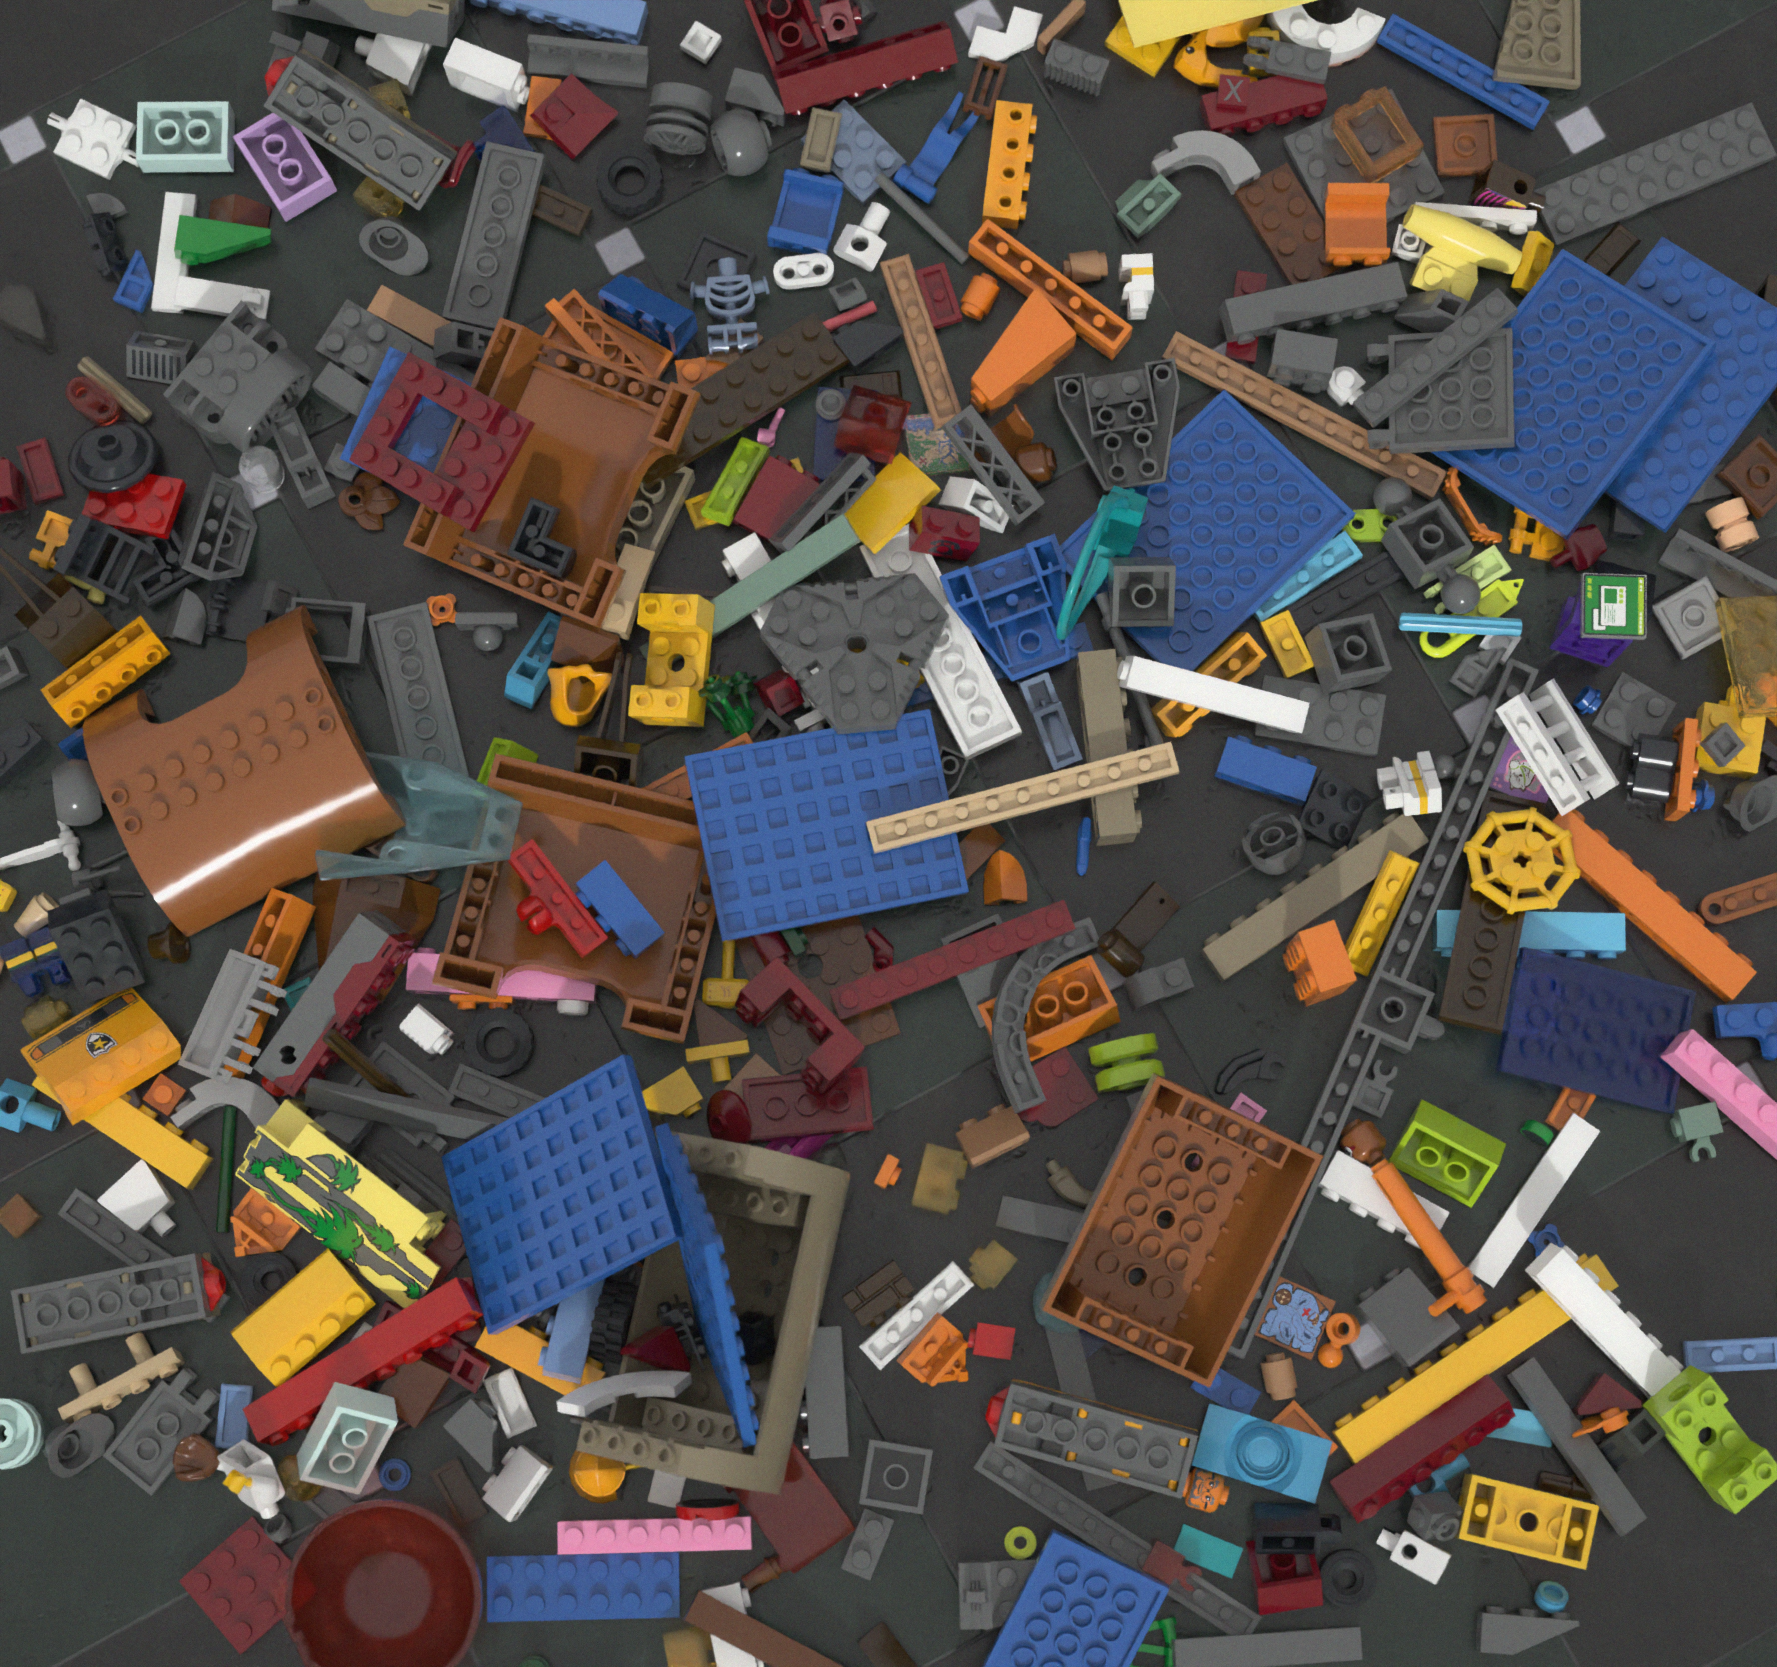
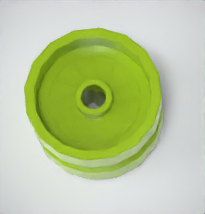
[1088,1033,1165,1093]

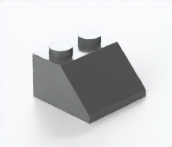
[1108,557,1176,627]
[443,1398,500,1472]

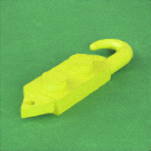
[1419,579,1524,658]

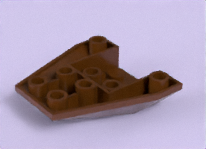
[312,864,441,1004]

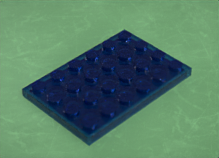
[1496,947,1696,1114]

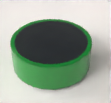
[1520,1119,1554,1147]

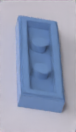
[1682,1337,1777,1373]

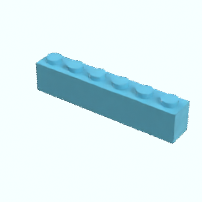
[1432,910,1626,960]

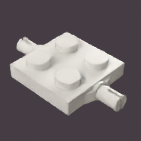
[47,99,140,180]

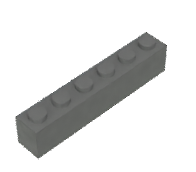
[1218,262,1407,344]

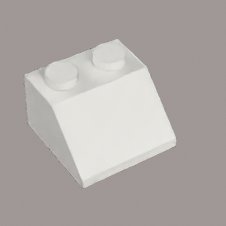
[482,1445,554,1522]

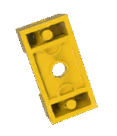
[628,593,715,727]
[1454,1474,1599,1570]

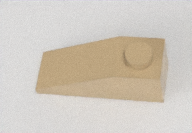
[602,543,655,640]

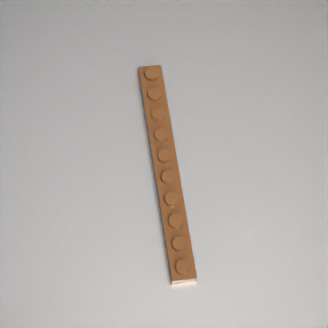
[1161,331,1447,501]

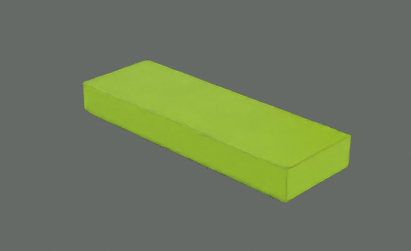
[701,437,770,526]

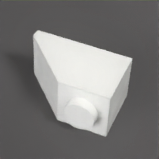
[939,476,1014,534]

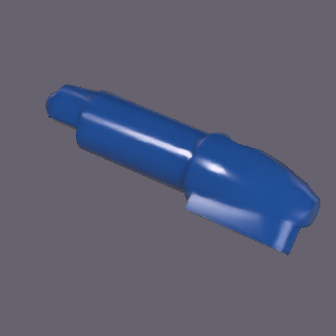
[1076,817,1092,876]

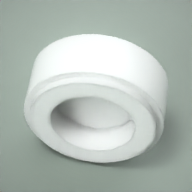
[557,1000,589,1016]

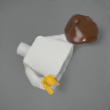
[173,1433,285,1519]

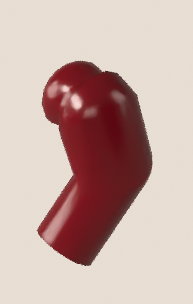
[864,927,894,972]

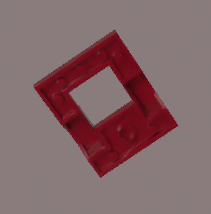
[349,352,535,532]

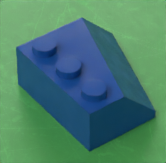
[598,274,698,360]

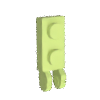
[1423,544,1512,614]

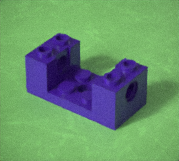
[1549,582,1633,667]

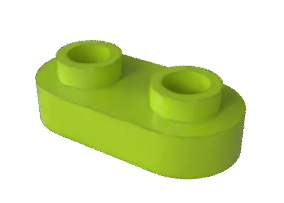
[1341,509,1397,542]

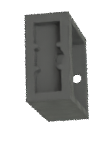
[285,597,370,670]

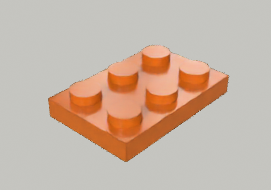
[1664,718,1702,821]

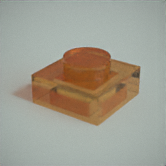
[0,1193,41,1239]

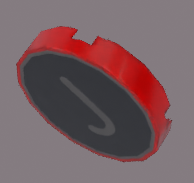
[676,1498,740,1521]

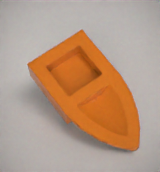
[675,357,730,389]

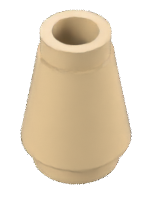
[14,892,59,938]

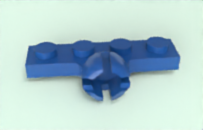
[1712,1002,1777,1061]

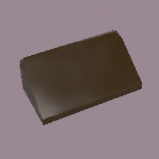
[857,1621,917,1667]

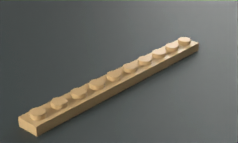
[866,742,1179,854]

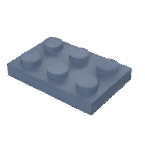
[801,100,907,206]

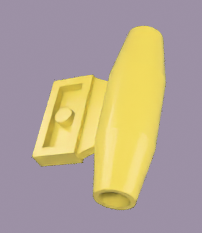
[1403,204,1522,301]

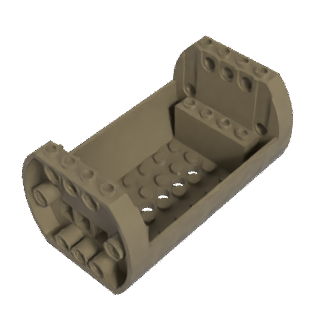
[576,1128,851,1494]

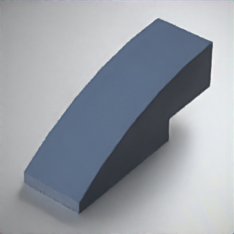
[1016,670,1082,770]

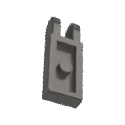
[1243,36,1332,84]

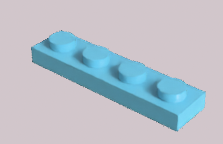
[1254,531,1363,623]

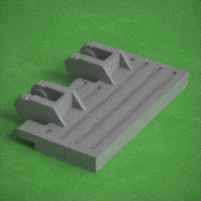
[178,949,287,1085]

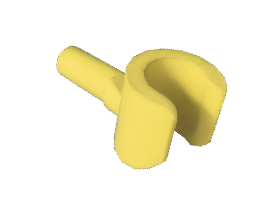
[65,575,106,604]

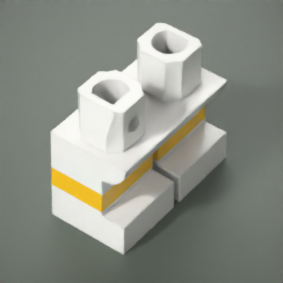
[1118,253,1154,320]
[1377,751,1442,816]

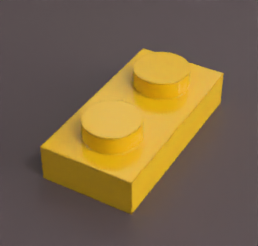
[1511,231,1555,297]
[1259,610,1314,679]

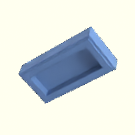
[215,1384,255,1449]

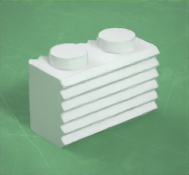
[400,1004,454,1056]

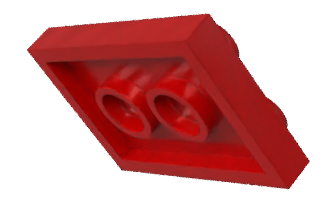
[82,474,187,539]

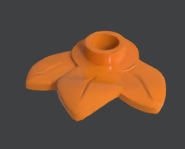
[1572,1406,1629,1438]

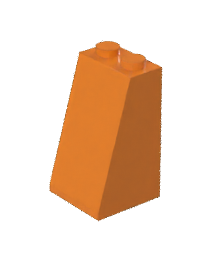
[970,288,1076,418]

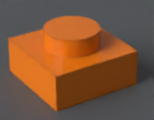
[143,1073,188,1117]
[874,1154,902,1189]

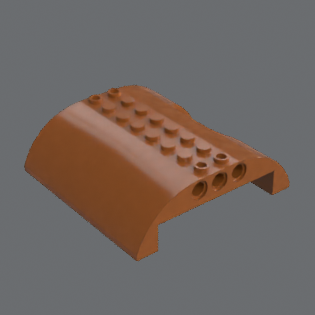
[403,317,701,629]
[83,605,407,937]
[432,754,716,1044]

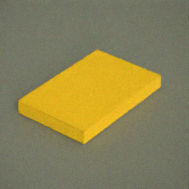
[844,452,941,554]

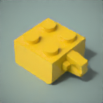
[1695,685,1767,780]

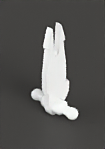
[0,820,81,871]

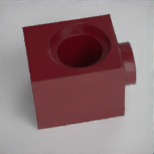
[754,670,805,716]

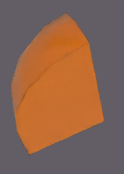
[983,850,1027,906]

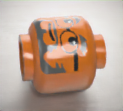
[1182,1467,1230,1513]

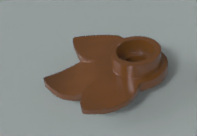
[338,472,400,530]

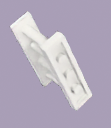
[1496,679,1620,816]

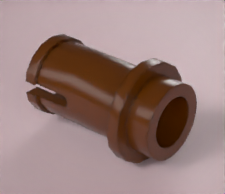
[741,1556,784,1594]

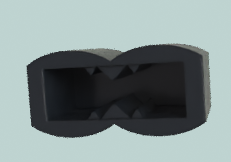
[1624,733,1680,803]

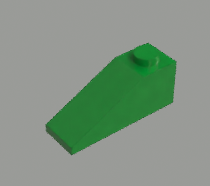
[174,215,272,265]

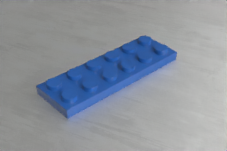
[487,1552,681,1622]

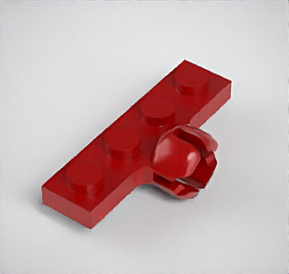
[506,839,608,958]

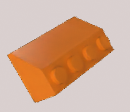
[977,955,1121,1062]

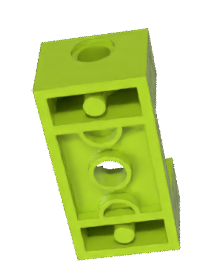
[1642,1365,1777,1514]

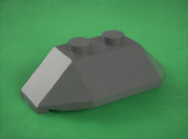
[178,472,258,581]

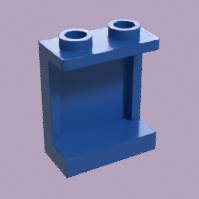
[767,168,844,256]

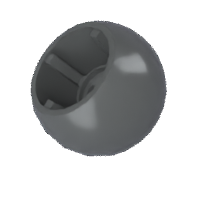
[710,109,772,176]
[52,759,106,826]

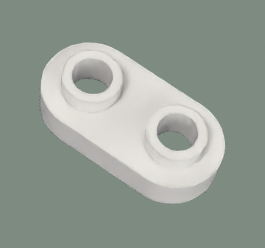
[773,253,834,289]

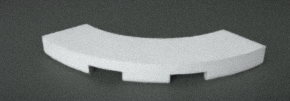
[557,1371,692,1417]

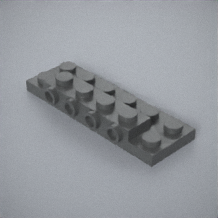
[315,299,475,389]

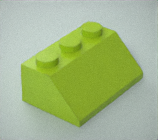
[1388,1099,1506,1208]

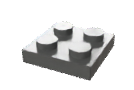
[1591,672,1676,749]

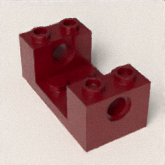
[734,957,865,1095]

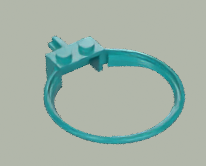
[1056,485,1149,640]

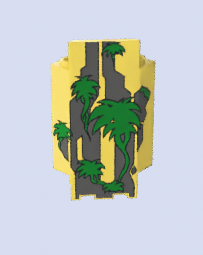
[235,1099,446,1309]

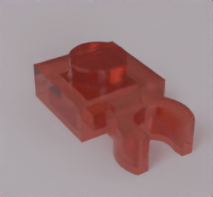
[1141,1540,1202,1591]

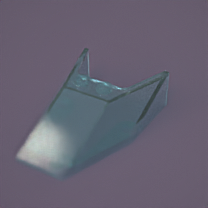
[315,752,523,880]

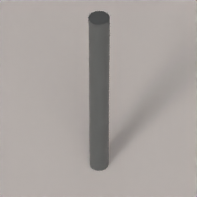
[874,172,970,264]

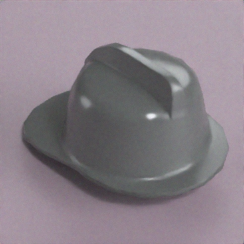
[359,216,428,276]
[1723,774,1777,832]
[43,1413,115,1478]

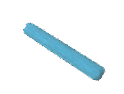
[1399,613,1522,637]

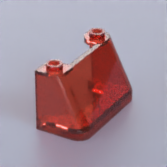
[722,1441,857,1575]

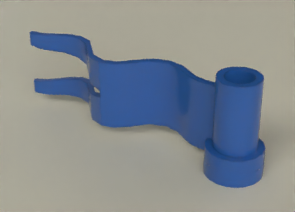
[892,91,979,204]

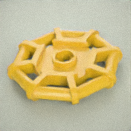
[1463,807,1581,915]

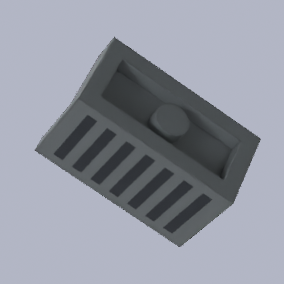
[126,331,195,384]

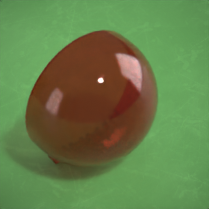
[268,1499,483,1667]

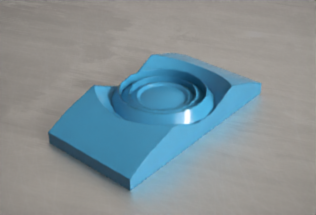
[1191,1403,1332,1503]

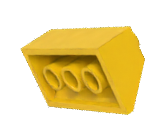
[230,1248,375,1388]

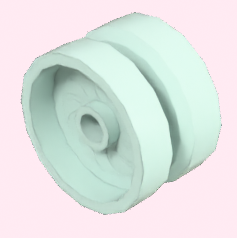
[0,1399,45,1469]

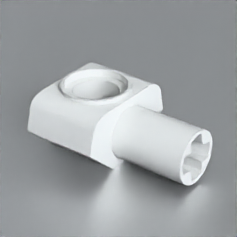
[833,202,890,271]

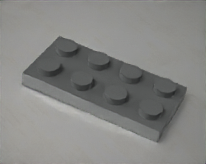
[1254,675,1386,757]

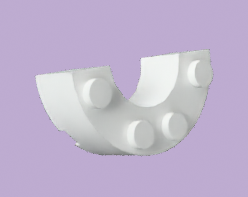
[1266,4,1386,67]

